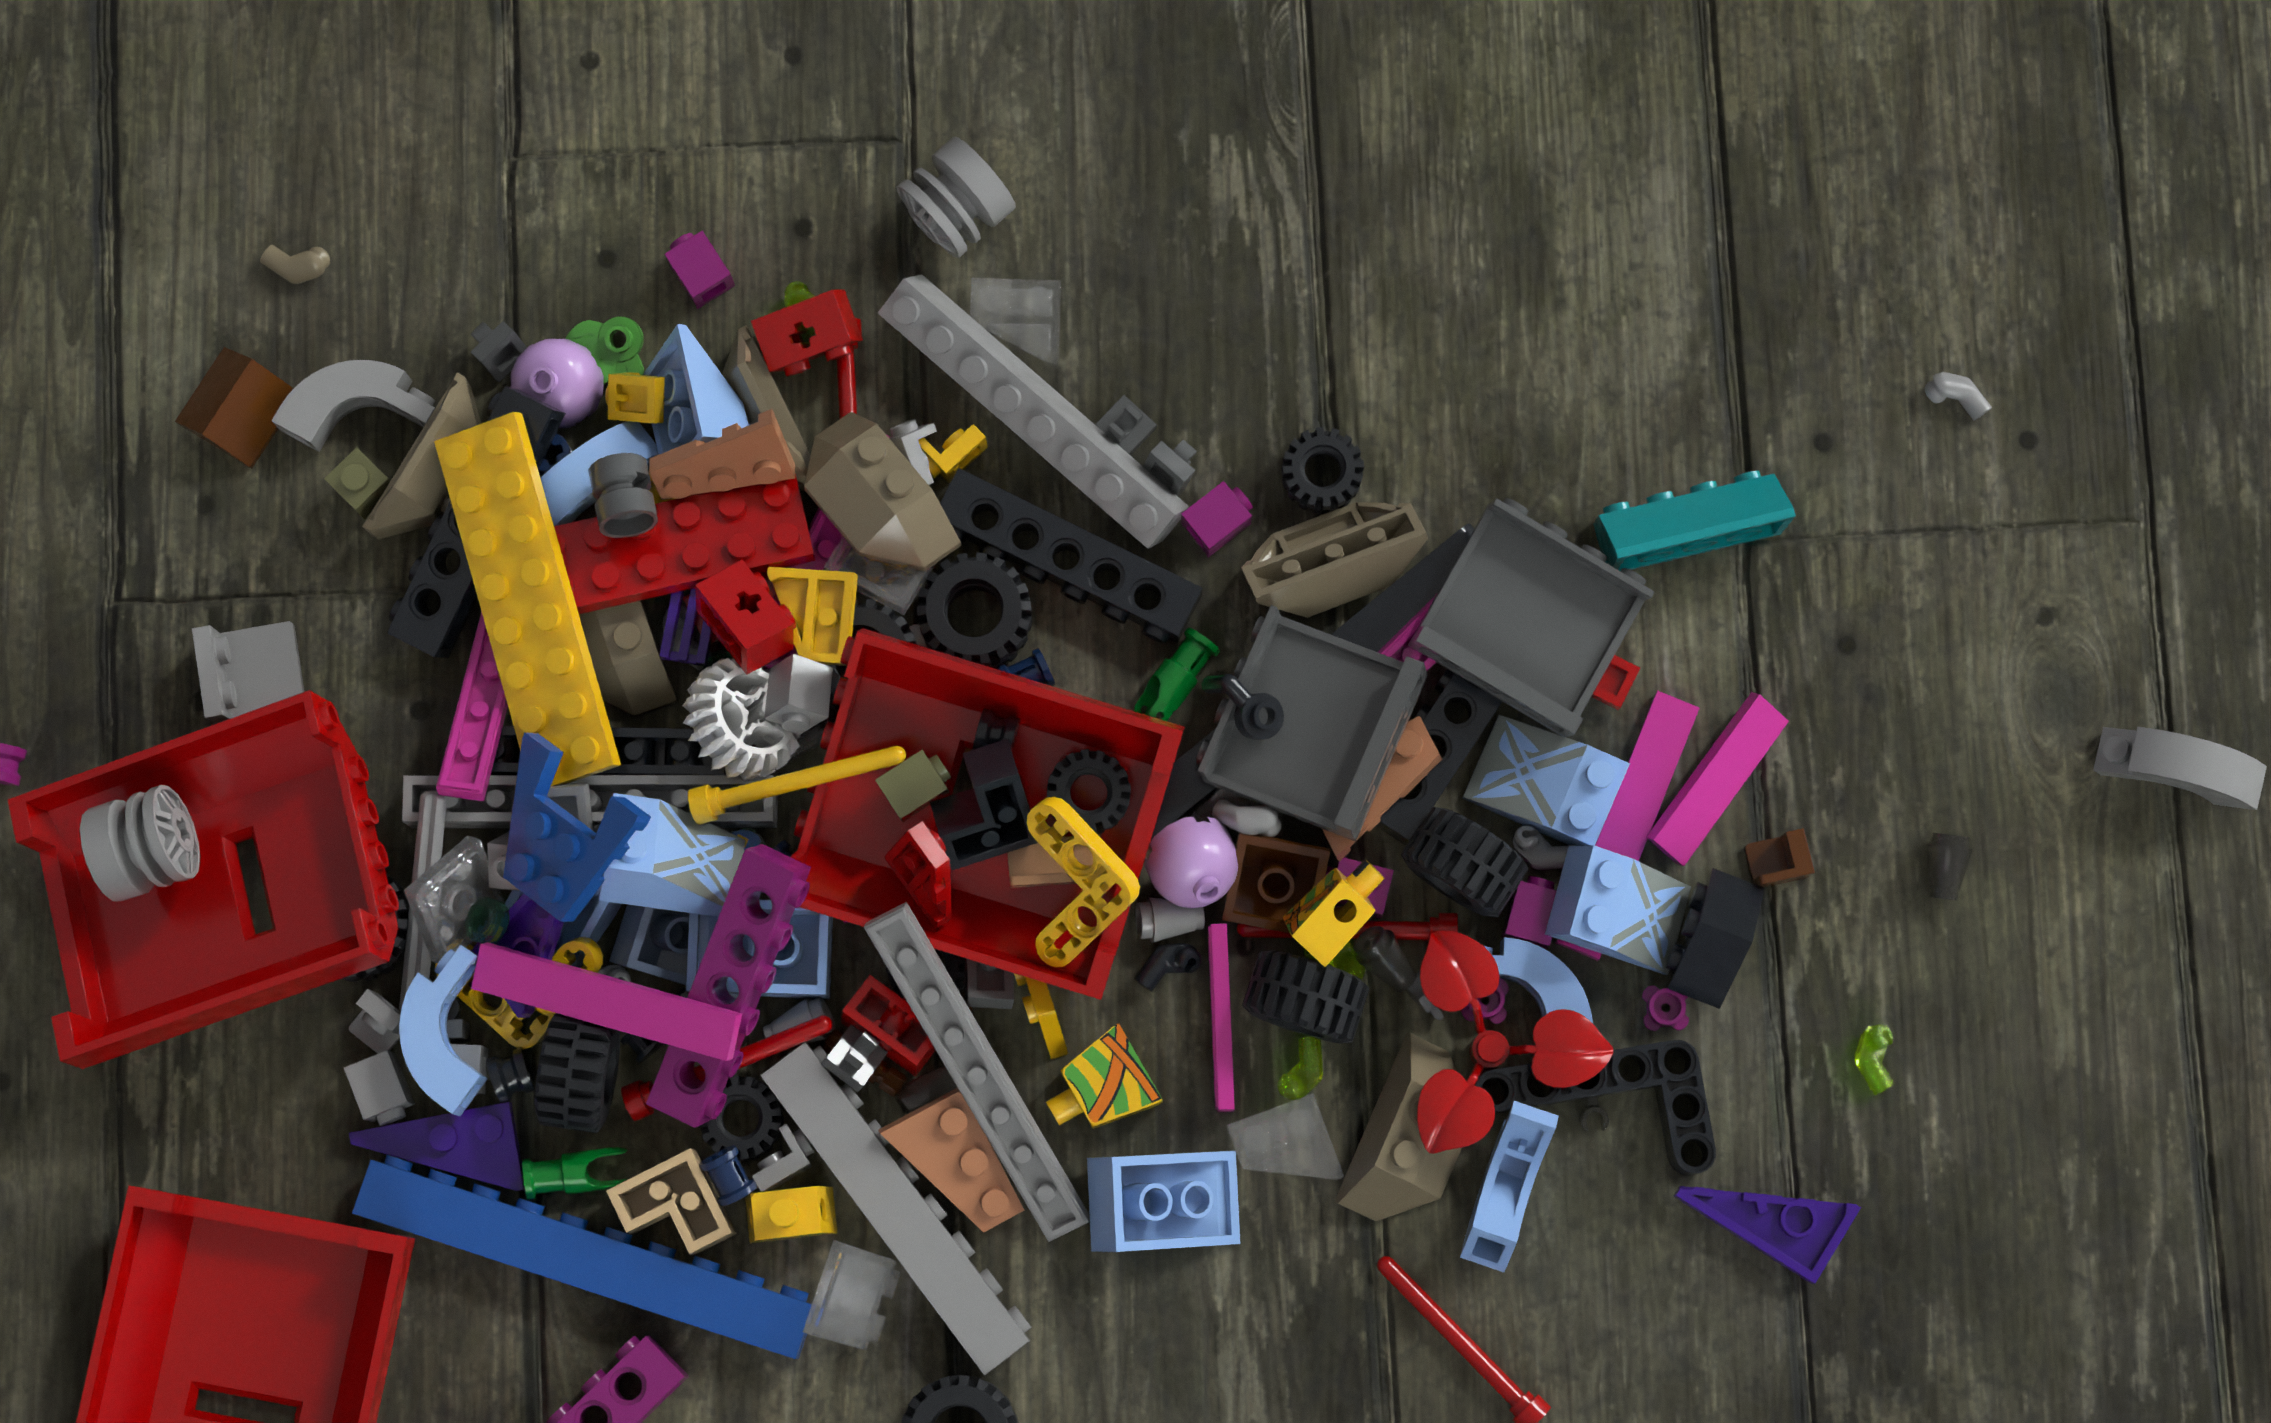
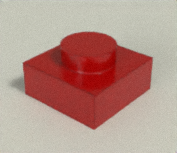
[1591,655,1640,711]

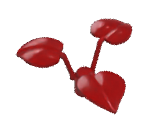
[1417,931,1613,1154]

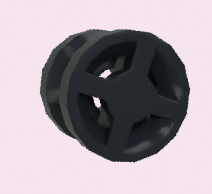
[972,708,1020,751]
[486,1047,536,1102]

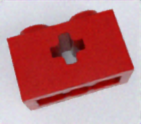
[751,289,863,377]
[695,560,796,675]
[841,975,936,1077]

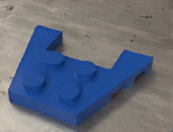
[503,733,651,922]

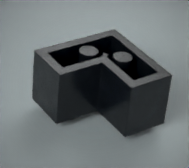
[930,739,1038,871]
[1665,868,1765,1009]

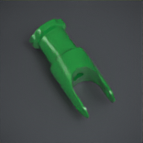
[1134,627,1220,721]
[522,1147,628,1200]

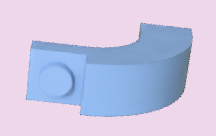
[540,421,658,526]
[1484,937,1593,1023]
[399,945,488,1116]
[1460,1101,1559,1272]

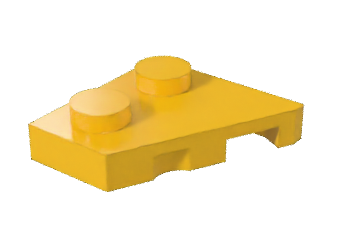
[767,567,858,666]
[1014,973,1069,1059]

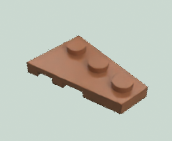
[649,409,795,500]
[1322,716,1442,862]
[878,1087,1025,1232]

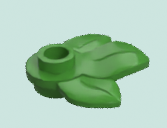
[565,316,644,385]

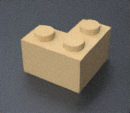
[606,1148,737,1255]

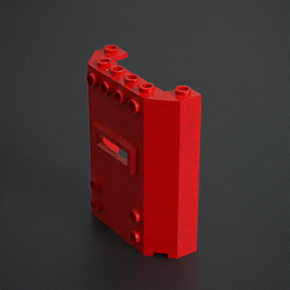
[791,628,1185,1000]
[7,690,399,1069]
[76,1185,415,1423]

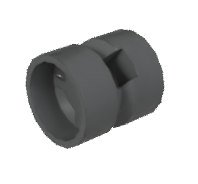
[588,453,658,538]

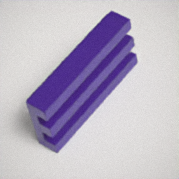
[659,588,713,667]

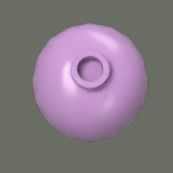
[510,339,604,428]
[1144,816,1238,909]

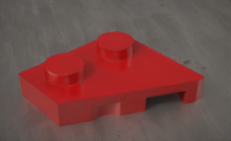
[884,821,952,930]

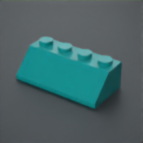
[1593,471,1796,571]

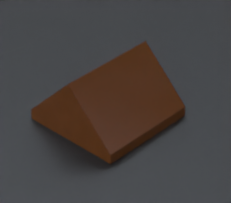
[175,347,294,469]
[1222,832,1330,933]

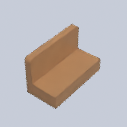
[1008,834,1100,888]

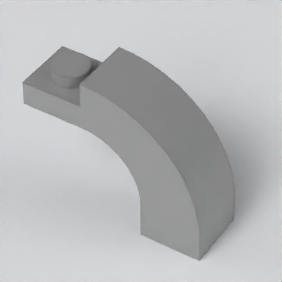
[272,360,435,452]
[2093,727,2267,810]

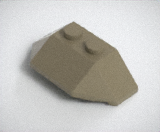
[722,325,811,492]
[362,373,481,540]
[804,412,961,571]
[1241,502,1428,618]
[579,600,678,717]
[1334,1032,1462,1221]

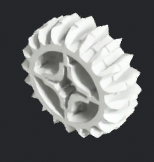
[682,658,803,781]

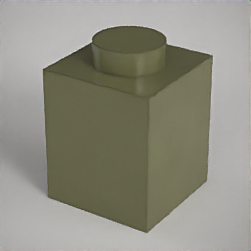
[324,447,390,520]
[875,750,952,822]

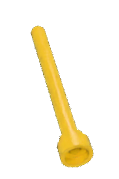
[688,746,906,825]

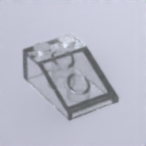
[803,1240,901,1350]

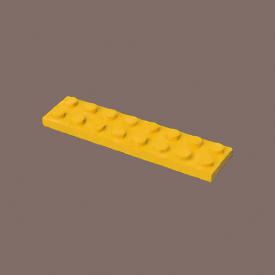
[434,412,621,786]

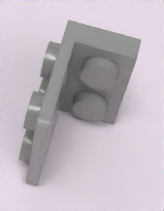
[192,621,304,724]

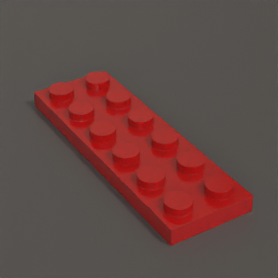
[554,474,816,614]

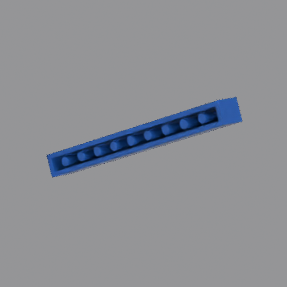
[352,1155,817,1359]

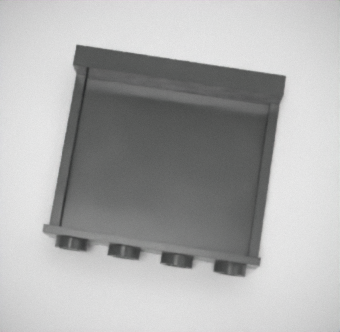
[1408,498,1654,737]
[1196,605,1428,842]

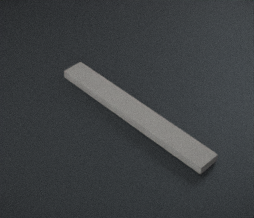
[864,902,1090,1242]

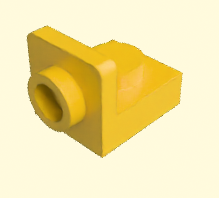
[605,372,665,424]
[918,424,988,483]

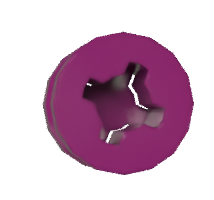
[0,743,27,787]

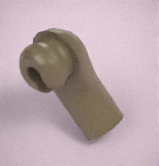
[260,245,330,284]

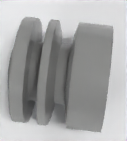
[896,137,1016,258]
[80,785,200,901]

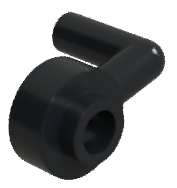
[1202,674,1284,740]

